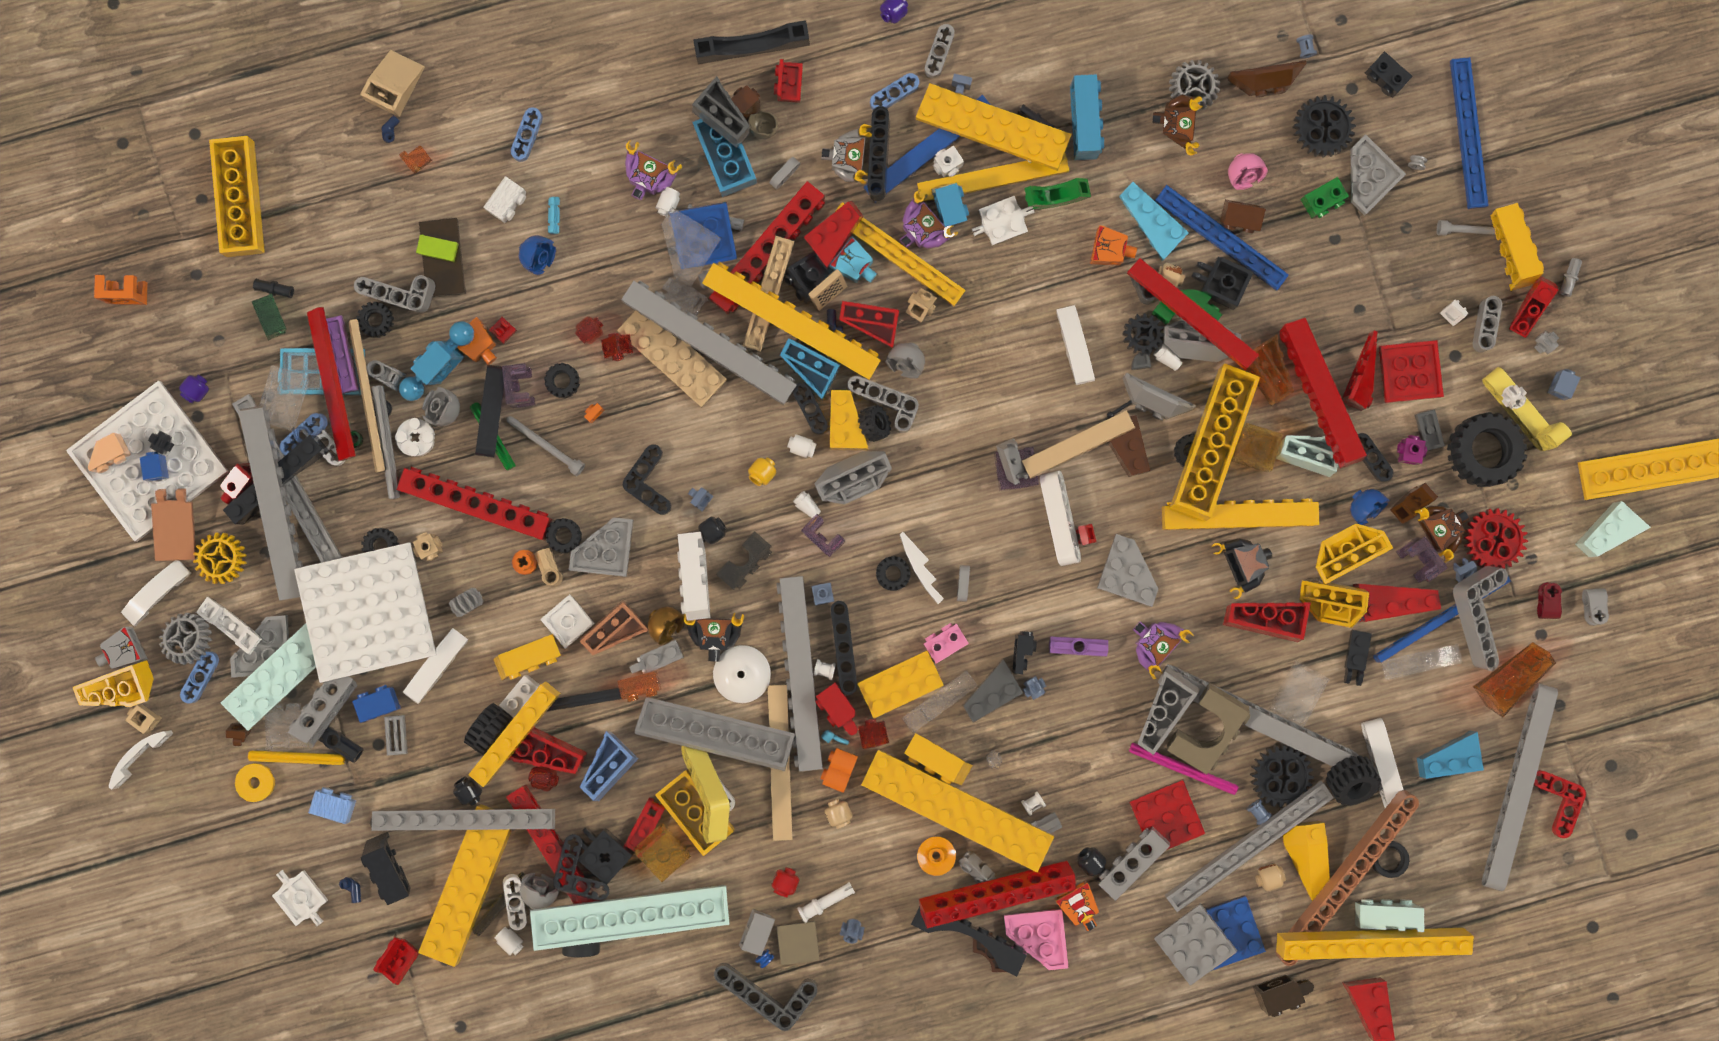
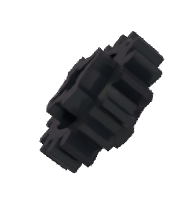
[1122,313,1164,356]

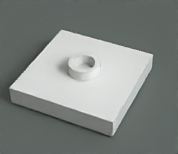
[540,594,595,649]

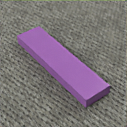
[326,315,359,394]

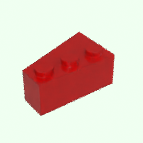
[804,201,864,267]
[839,301,899,348]
[1342,977,1395,1041]

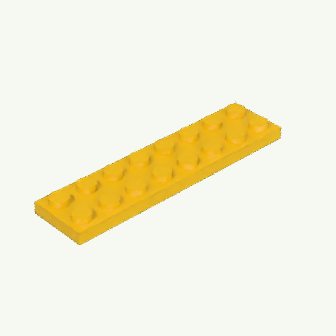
[916,83,1072,171]
[1578,439,1719,500]

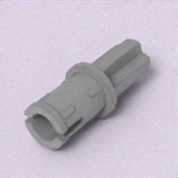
[1559,258,1582,297]

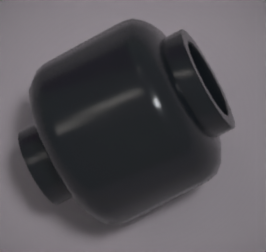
[698,516,727,545]
[453,776,482,806]
[1078,847,1106,876]

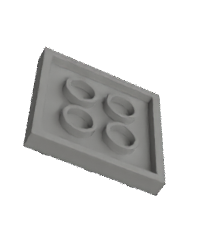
[1154,903,1237,986]

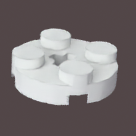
[395,418,435,457]

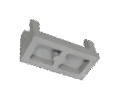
[996,438,1028,485]
[739,909,775,956]

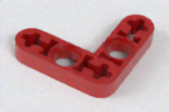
[1533,770,1586,839]

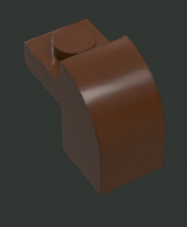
[1390,483,1438,524]

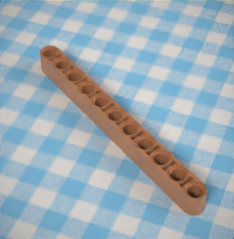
[1276,790,1419,966]

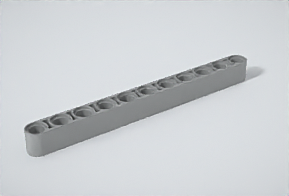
[1158,664,1359,766]
[1482,683,1558,891]

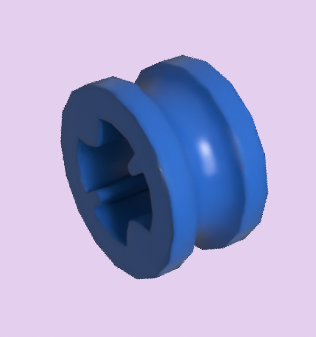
[755,949,774,968]

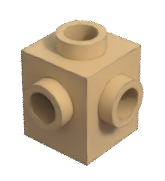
[905,288,937,322]
[413,532,443,561]

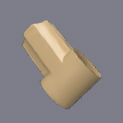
[534,548,563,587]

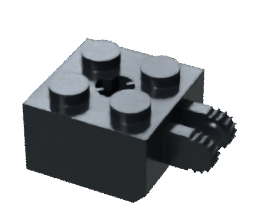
[1191,256,1254,310]
[577,827,635,884]

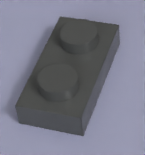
[1415,409,1445,451]

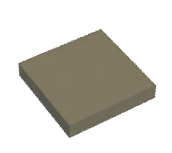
[777,921,820,965]

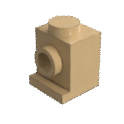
[125,704,162,734]

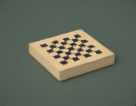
[809,269,848,311]

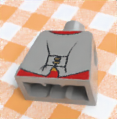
[95,627,148,669]

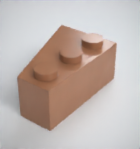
[580,600,649,655]

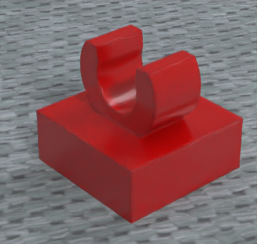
[489,317,517,344]
[1075,524,1097,545]

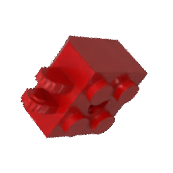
[815,682,858,736]

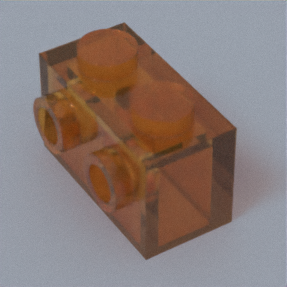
[617,671,662,702]

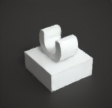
[1440,300,1468,326]

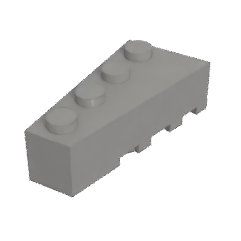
[1138,666,1200,755]

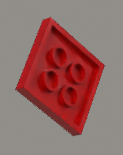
[1379,340,1444,403]
[1129,779,1206,851]

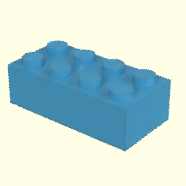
[1070,74,1104,160]
[692,119,757,197]

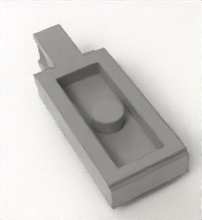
[629,640,684,674]

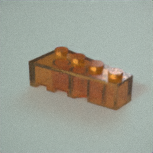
[1473,642,1556,718]

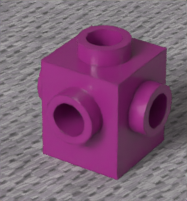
[1397,435,1427,465]

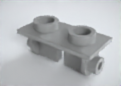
[957,850,996,884]

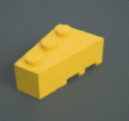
[904,733,973,785]

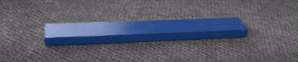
[1450,57,1488,209]
[864,95,991,203]
[1155,185,1289,291]
[1373,577,1511,663]

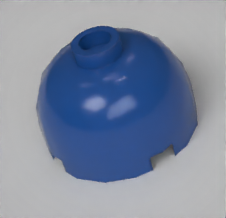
[519,235,556,275]
[1350,489,1390,526]

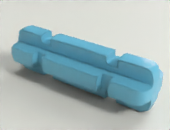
[548,197,560,234]

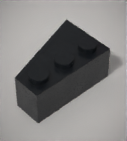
[361,832,411,905]

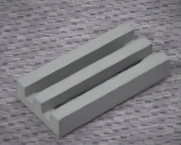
[384,715,408,756]

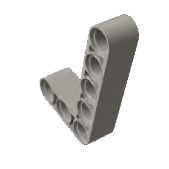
[1453,566,1508,671]

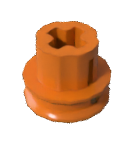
[512,550,538,575]

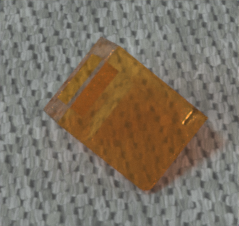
[399,146,432,174]

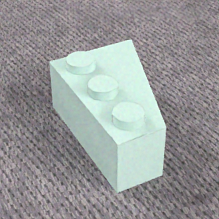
[1275,435,1338,477]
[1575,501,1651,557]
[1355,899,1424,932]

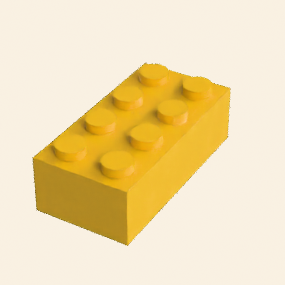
[857,650,944,718]
[655,769,735,856]

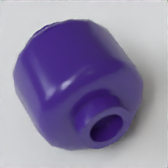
[880,0,908,24]
[179,374,209,403]

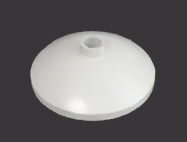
[713,645,771,703]

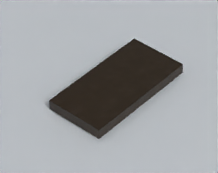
[419,218,466,298]

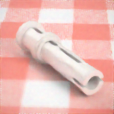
[797,882,855,923]

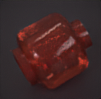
[575,316,604,344]
[528,766,559,792]

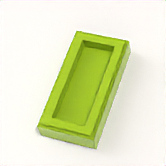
[416,235,459,262]

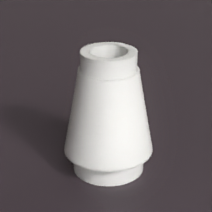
[1154,343,1182,371]
[793,491,821,519]

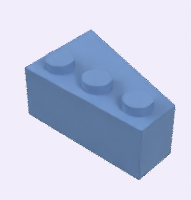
[580,731,639,801]

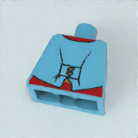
[830,237,877,283]

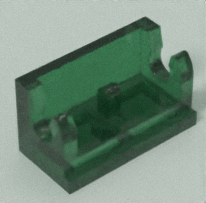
[251,294,287,340]

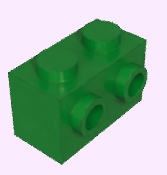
[1300,177,1349,219]

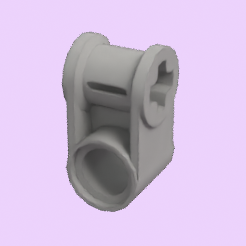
[367,360,406,391]
[1582,588,1609,626]

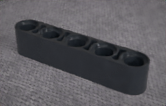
[867,106,890,201]
[475,365,506,458]
[831,601,857,695]

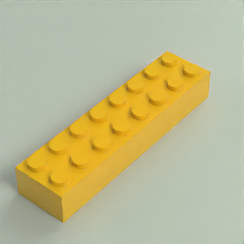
[1170,363,1260,522]
[418,804,512,967]

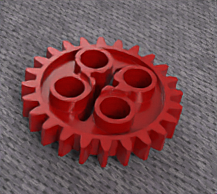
[1463,508,1528,569]

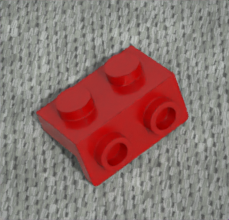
[774,59,803,103]
[373,937,420,985]

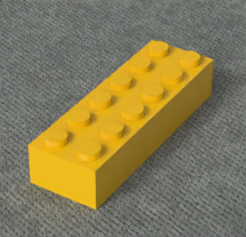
[209,136,265,257]

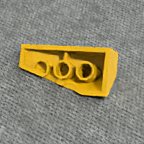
[73,660,154,707]
[1282,821,1330,901]

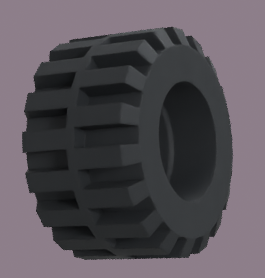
[464,703,513,756]
[1326,755,1381,806]

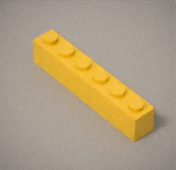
[468,681,561,787]

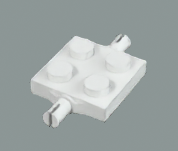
[972,196,1035,246]
[272,870,328,926]

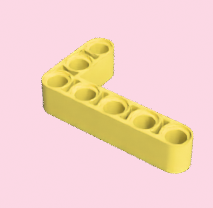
[1482,367,1572,451]
[681,746,730,844]

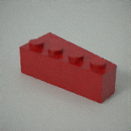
[1353,584,1441,622]
[1223,602,1311,642]
[508,727,588,774]

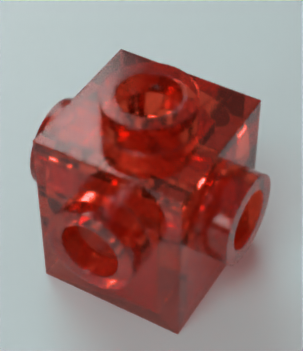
[601,333,633,361]
[858,718,889,749]

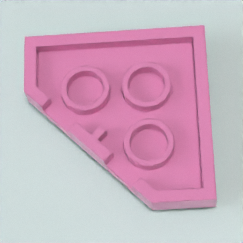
[1004,909,1068,970]

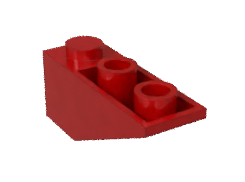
[1509,276,1559,338]

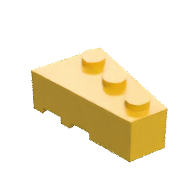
[830,390,868,451]
[493,634,561,680]

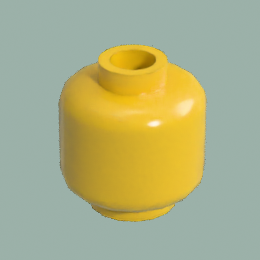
[748,457,777,486]

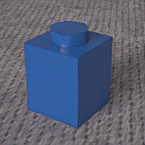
[139,451,169,481]

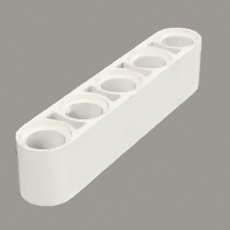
[1040,471,1081,566]
[1361,718,1407,808]

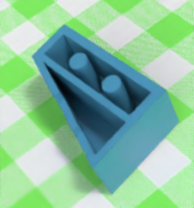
[780,338,841,399]
[1417,731,1484,779]

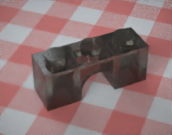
[716,531,772,590]

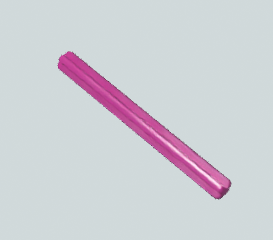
[1129,743,1238,795]

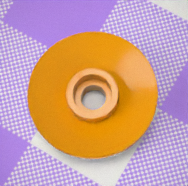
[917,836,956,876]

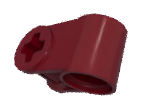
[1537,582,1562,619]

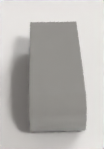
[1473,296,1502,353]

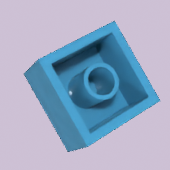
[931,183,969,227]

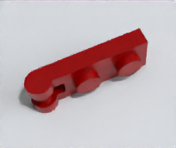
[624,797,666,855]

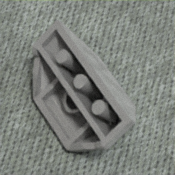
[1164,320,1241,362]
[1122,373,1196,421]
[815,451,892,504]

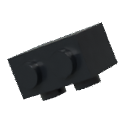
[1365,51,1413,98]

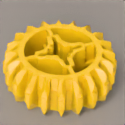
[193,532,247,584]

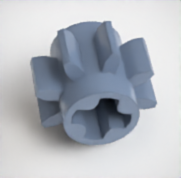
[1022,676,1046,700]
[840,919,865,944]

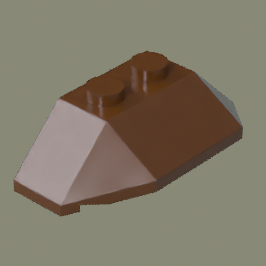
[1227,60,1306,98]

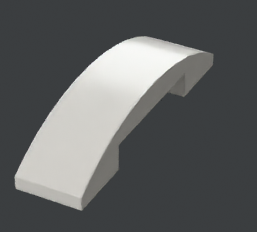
[121,560,191,626]
[196,597,261,655]
[109,730,173,790]

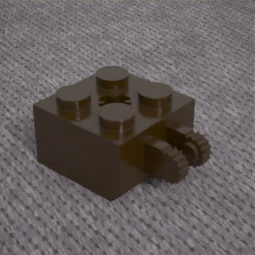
[1253,975,1314,1017]

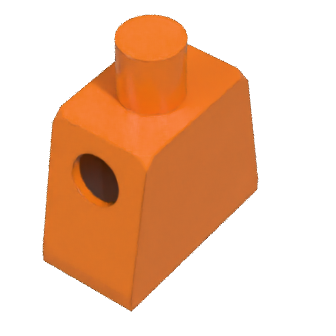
[457,317,497,365]

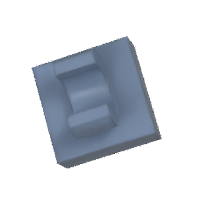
[951,73,972,95]
[688,487,714,511]
[1453,558,1477,583]

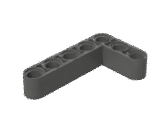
[714,963,818,1031]

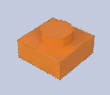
[584,403,605,424]

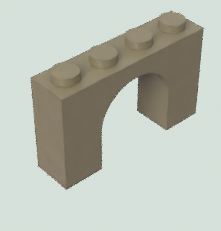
[1167,683,1251,774]

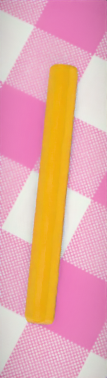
[248,750,345,765]

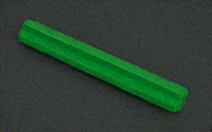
[470,402,515,471]

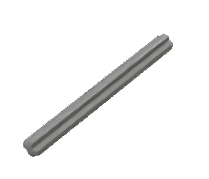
[372,385,400,499]

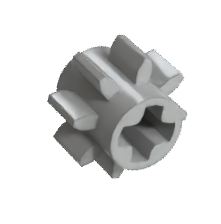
[1534,331,1559,354]

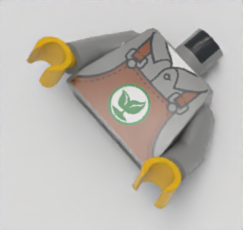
[821,124,872,184]

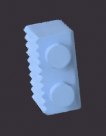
[308,787,356,824]

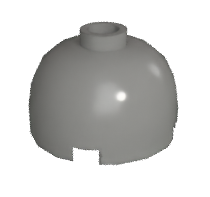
[886,342,925,379]
[422,387,460,427]
[520,873,559,909]

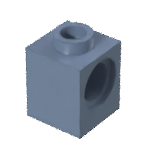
[1547,369,1580,401]
[811,583,834,605]

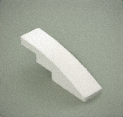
[1056,305,1095,385]
[900,532,944,604]
[403,628,468,704]

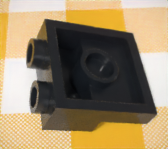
[784,251,833,304]
[1012,631,1037,674]

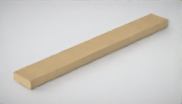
[348,319,385,473]
[768,685,793,841]

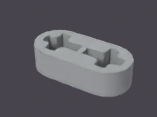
[769,157,801,190]
[957,565,970,602]

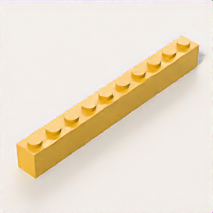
[702,262,881,380]
[1276,928,1474,960]

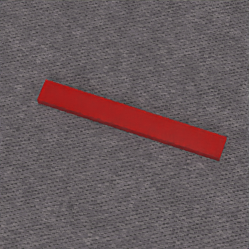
[1127,258,1259,371]
[307,307,355,461]

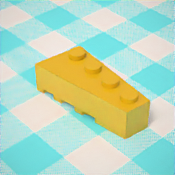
[1490,203,1544,291]

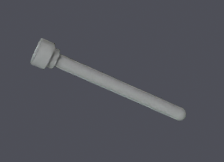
[1437,220,1495,236]
[506,416,585,477]

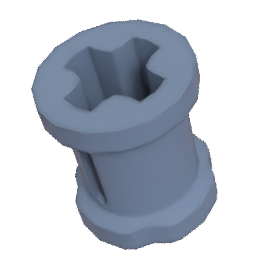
[1296,34,1317,59]
[1246,799,1272,825]

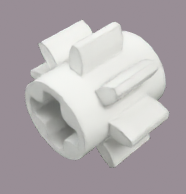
[1501,385,1527,409]

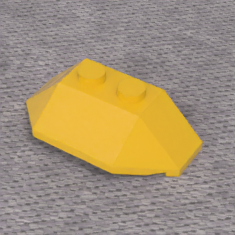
[1315,524,1393,584]
[1300,580,1369,628]

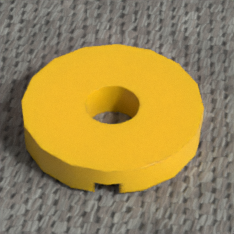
[235,763,275,802]

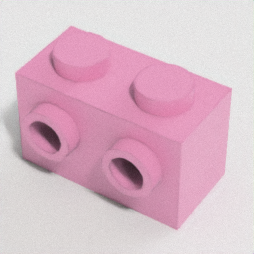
[923,623,969,664]

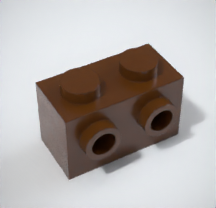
[731,85,760,121]
[1220,199,1266,233]

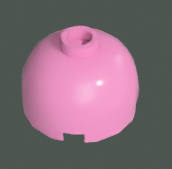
[1228,153,1268,190]

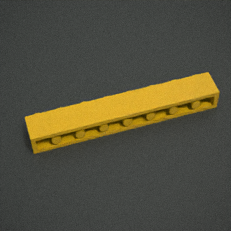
[1162,499,1319,530]

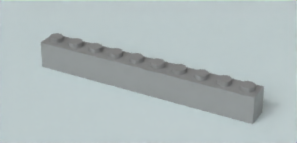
[621,280,796,405]
[238,405,303,601]
[777,576,823,772]

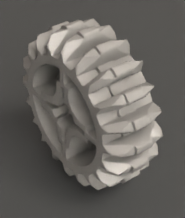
[1169,60,1220,112]
[158,613,213,665]

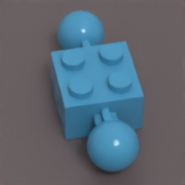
[399,321,474,401]

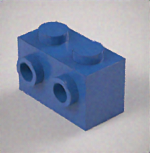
[352,685,401,723]

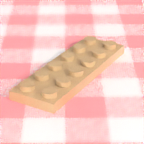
[617,311,727,408]

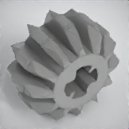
[449,588,484,617]

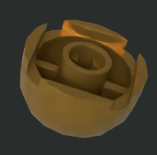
[647,606,685,646]

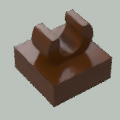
[226,723,251,746]

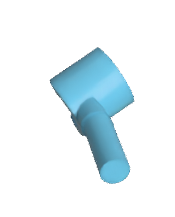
[821,730,849,745]

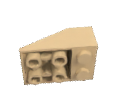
[360,50,425,117]

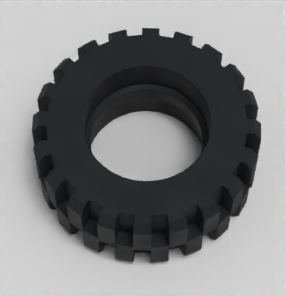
[1447,412,1528,487]

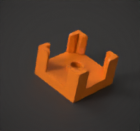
[94,275,148,305]

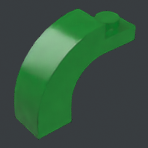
[1024,178,1091,210]
[1151,289,1223,325]

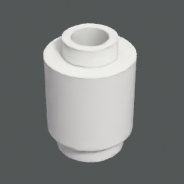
[655,187,680,217]
[787,434,817,458]
[495,927,524,955]

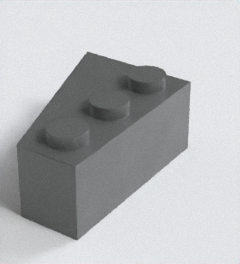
[692,76,750,148]
[962,659,1023,722]

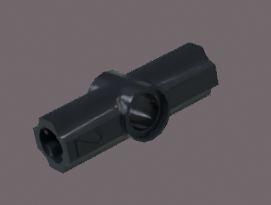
[307,720,364,763]

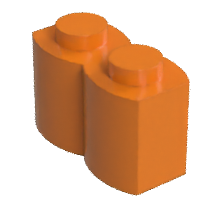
[820,748,858,793]

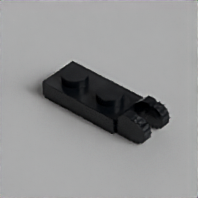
[1344,630,1372,686]

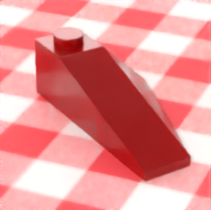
[1342,330,1378,411]

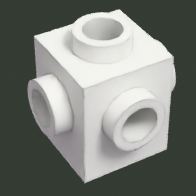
[933,146,964,178]

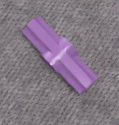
[1049,636,1108,657]

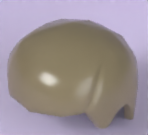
[748,110,778,139]

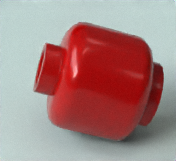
[771,867,800,898]

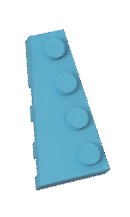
[1119,182,1189,261]

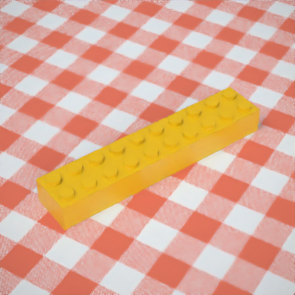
[861,750,1054,872]

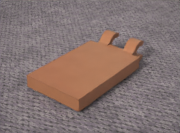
[151,488,196,561]

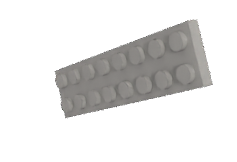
[635,697,795,771]

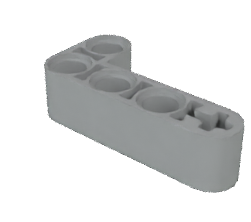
[354,275,435,313]
[848,376,919,433]

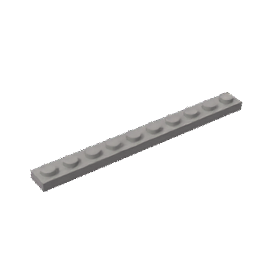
[232,394,342,563]
[1165,781,1334,912]
[372,809,555,831]

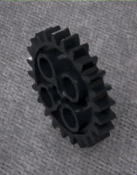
[1292,95,1356,158]
[1250,744,1314,808]

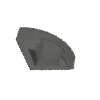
[1131,351,1151,371]

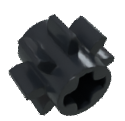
[148,430,174,454]

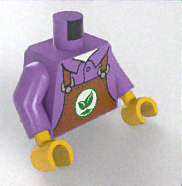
[625,140,682,200]
[899,189,958,249]
[1133,622,1194,679]

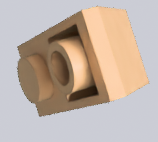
[88,433,131,473]

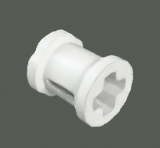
[813,659,836,680]
[1021,792,1046,816]

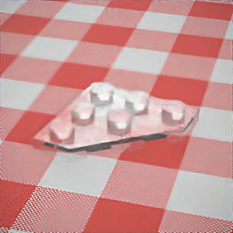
[662,207,721,287]

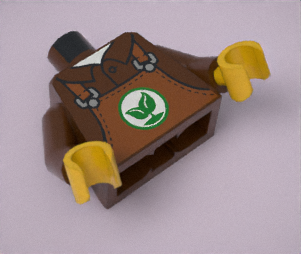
[1152,94,1203,156]
[1414,506,1469,563]

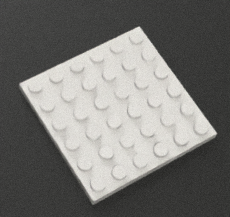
[66,381,229,542]
[294,542,437,683]

